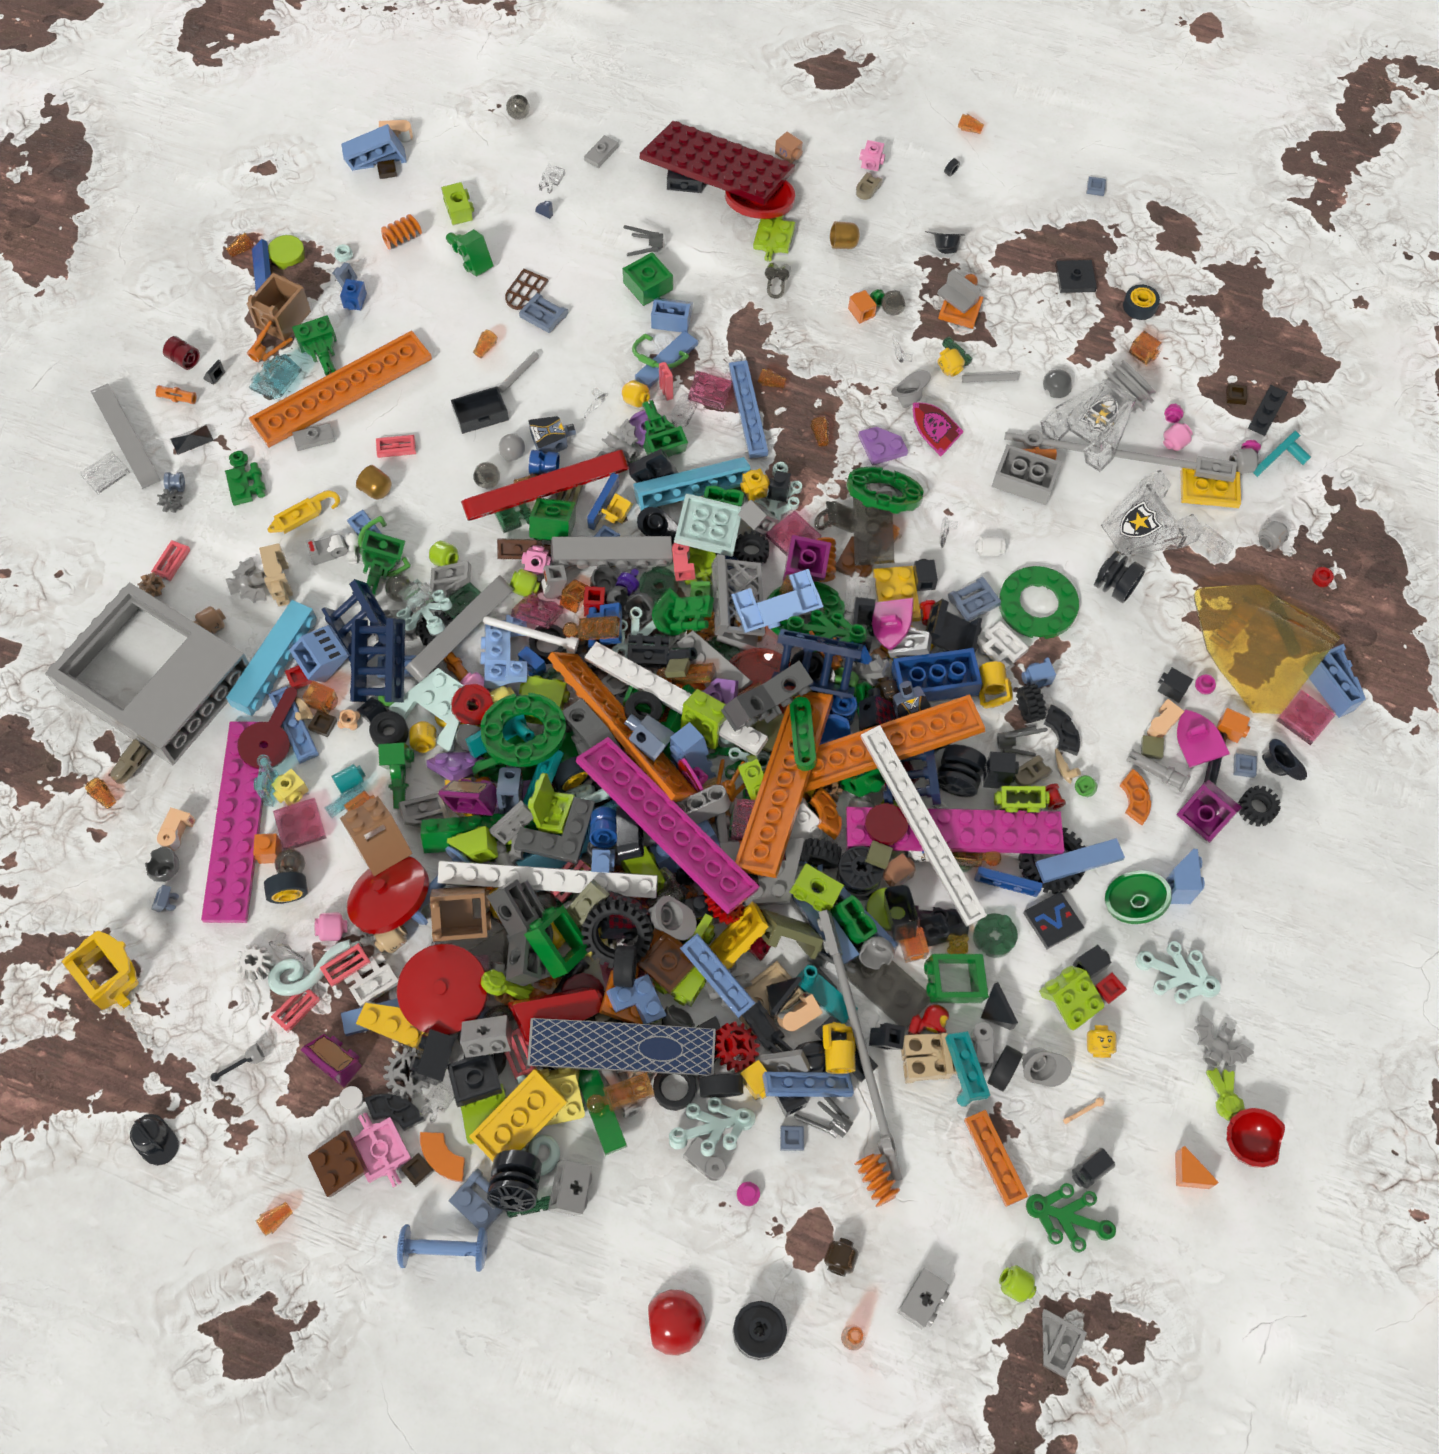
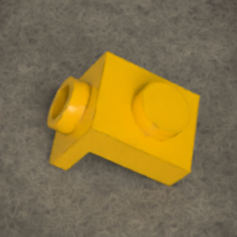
[601,493,633,524]

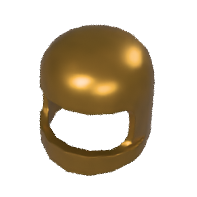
[830,221,860,249]
[356,465,392,500]

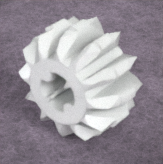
[234,943,274,983]

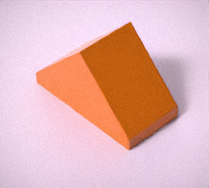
[1175,1146,1219,1189]

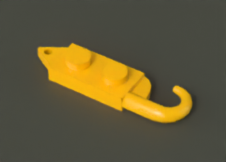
[267,490,340,534]

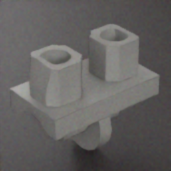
[852,654,890,685]

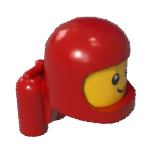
[907,1004,949,1035]

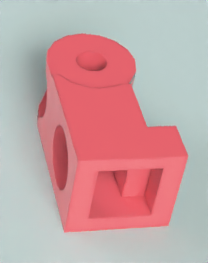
[672,543,695,581]

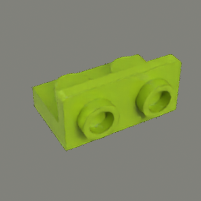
[738,754,764,804]

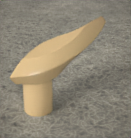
[295,696,313,720]
[1055,749,1081,784]

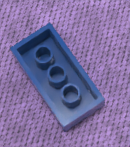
[891,648,982,702]

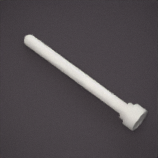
[483,616,579,654]

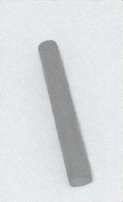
[498,351,539,393]
[962,373,1018,383]

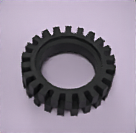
[1018,827,1086,894]
[582,896,654,968]

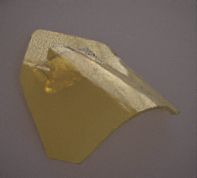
[1193,585,1341,714]

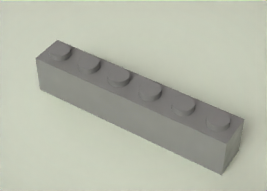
[551,536,673,569]

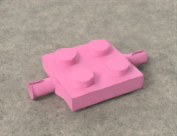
[353,1113,412,1187]

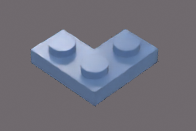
[606,974,666,1025]

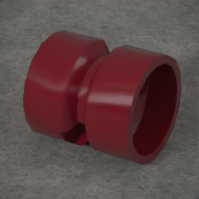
[163,336,200,370]

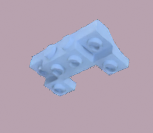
[731,569,823,633]
[480,615,527,689]

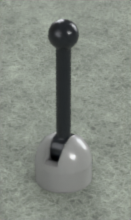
[210,1043,265,1082]

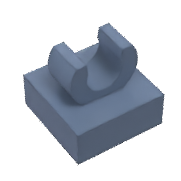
[332,263,357,288]
[151,885,179,912]

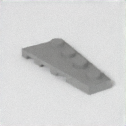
[677,631,753,695]

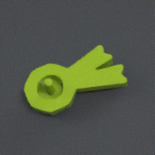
[481,969,534,1000]
[1206,1068,1245,1121]

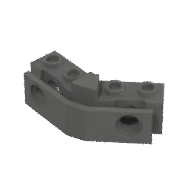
[721,661,813,732]
[562,698,623,755]
[487,879,553,986]

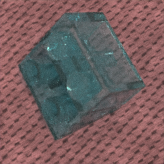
[249,354,302,400]

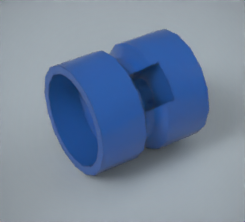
[529,450,560,476]
[829,695,857,725]
[589,807,617,849]

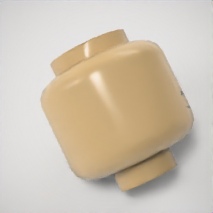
[374,925,408,953]

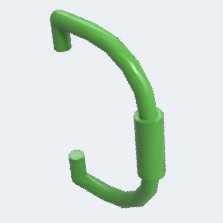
[632,334,689,369]
[358,516,411,577]

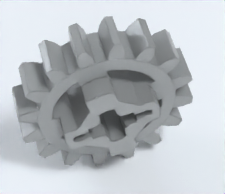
[383,1047,430,1099]

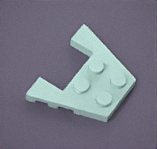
[388,668,469,753]

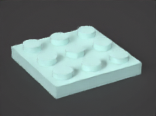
[674,494,741,557]

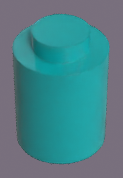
[331,764,366,794]

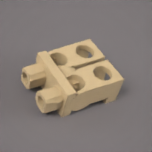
[259,543,293,606]
[901,1033,957,1084]

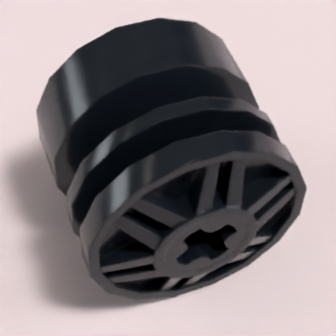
[1094,550,1146,603]
[937,744,987,797]
[836,846,884,901]
[487,1150,542,1212]

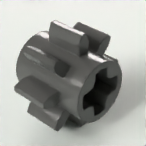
[157,489,183,513]

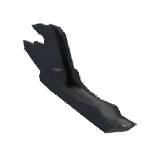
[742,1000,793,1053]

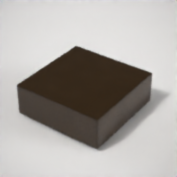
[377,159,397,179]
[1226,384,1247,405]
[308,710,337,737]
[400,1152,434,1187]

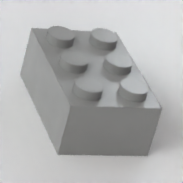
[992,444,1062,505]

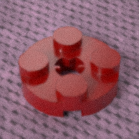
[451,684,493,725]

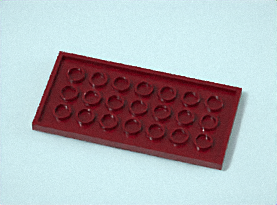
[639,121,795,205]

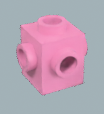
[859,140,885,171]
[522,545,551,575]

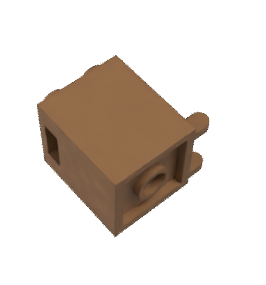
[246,273,311,341]
[340,796,413,876]
[430,886,491,942]

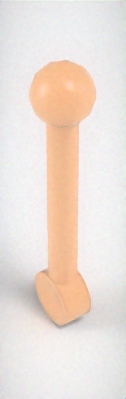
[1063,1097,1104,1124]

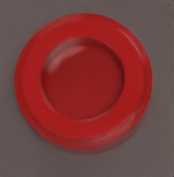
[1312,567,1334,587]

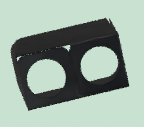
[884,885,918,941]

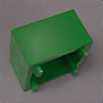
[622,252,673,306]
[529,498,576,540]

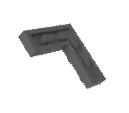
[514,797,596,864]

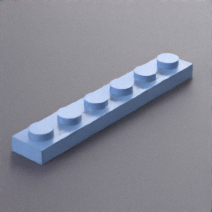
[729,360,768,459]

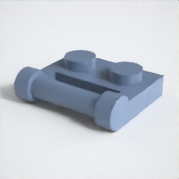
[519,293,568,333]
[948,577,1001,621]
[448,1168,504,1230]

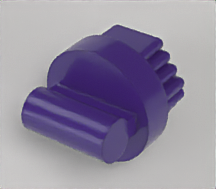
[615,569,640,597]

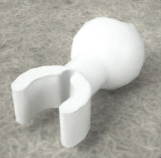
[345,533,359,564]

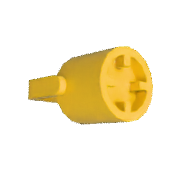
[979,661,1013,709]
[823,1022,856,1074]

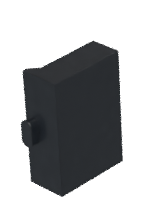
[451,386,509,434]

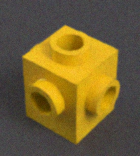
[740,468,770,501]

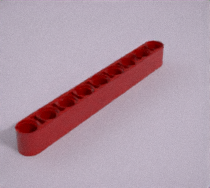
[461,450,629,521]

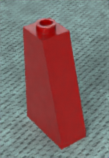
[508,987,603,1046]

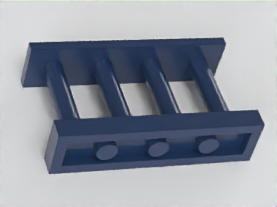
[321,579,387,667]
[350,618,405,703]
[771,629,863,699]
[883,749,941,805]

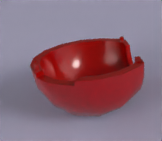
[1226,1108,1285,1168]
[648,1289,706,1356]

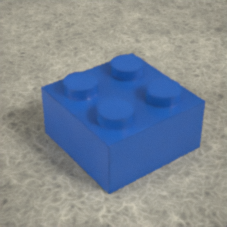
[518,646,547,677]

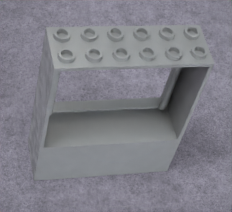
[45,582,249,765]

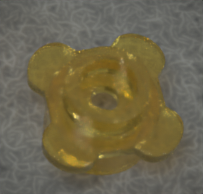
[947,934,969,954]

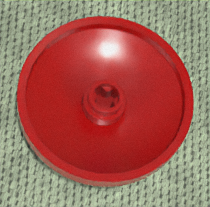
[725,181,795,219]
[347,856,429,934]
[397,944,488,1035]

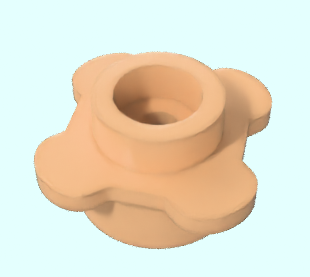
[337,709,361,731]

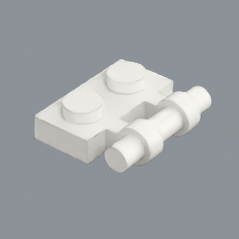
[977,621,1029,670]
[344,953,398,1008]

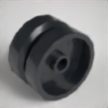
[732,1301,787,1361]

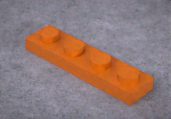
[964,1109,1028,1207]

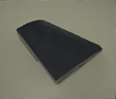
[628,449,678,483]
[915,905,969,947]

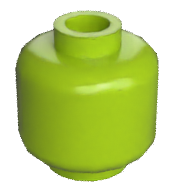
[429,540,459,567]
[510,569,540,598]
[999,1265,1037,1303]

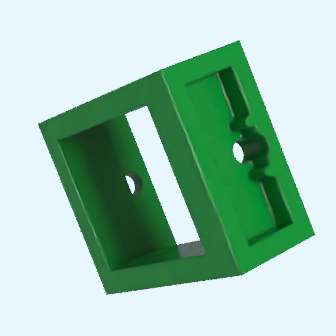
[524,905,588,979]
[924,954,989,1004]

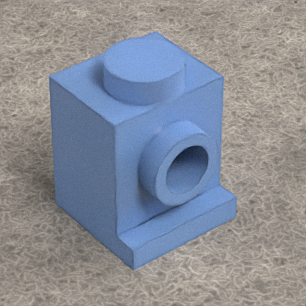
[1022,658,1056,688]
[591,848,615,873]

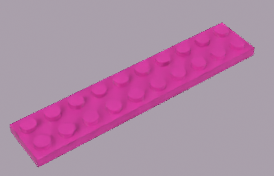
[201,721,268,923]
[576,737,760,914]
[846,807,1064,854]

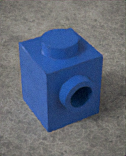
[340,279,367,311]

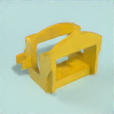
[61,931,139,1010]

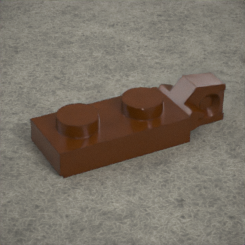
[497,538,551,560]

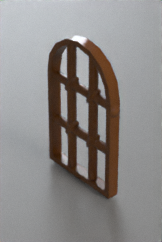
[505,268,549,310]

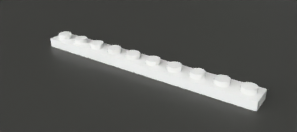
[584,642,768,756]
[860,725,987,927]
[438,861,658,898]

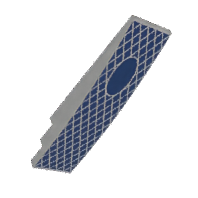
[527,1018,716,1076]

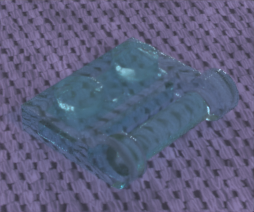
[254,754,279,807]

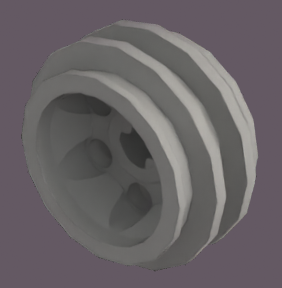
[1102,360,1156,413]

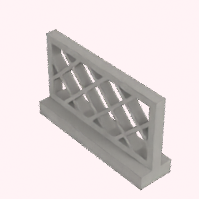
[712,554,765,636]

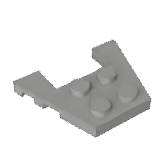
[719,838,804,906]

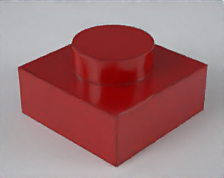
[284,665,313,690]
[1095,972,1127,1004]

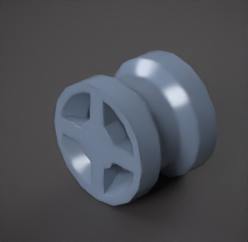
[164,472,185,492]

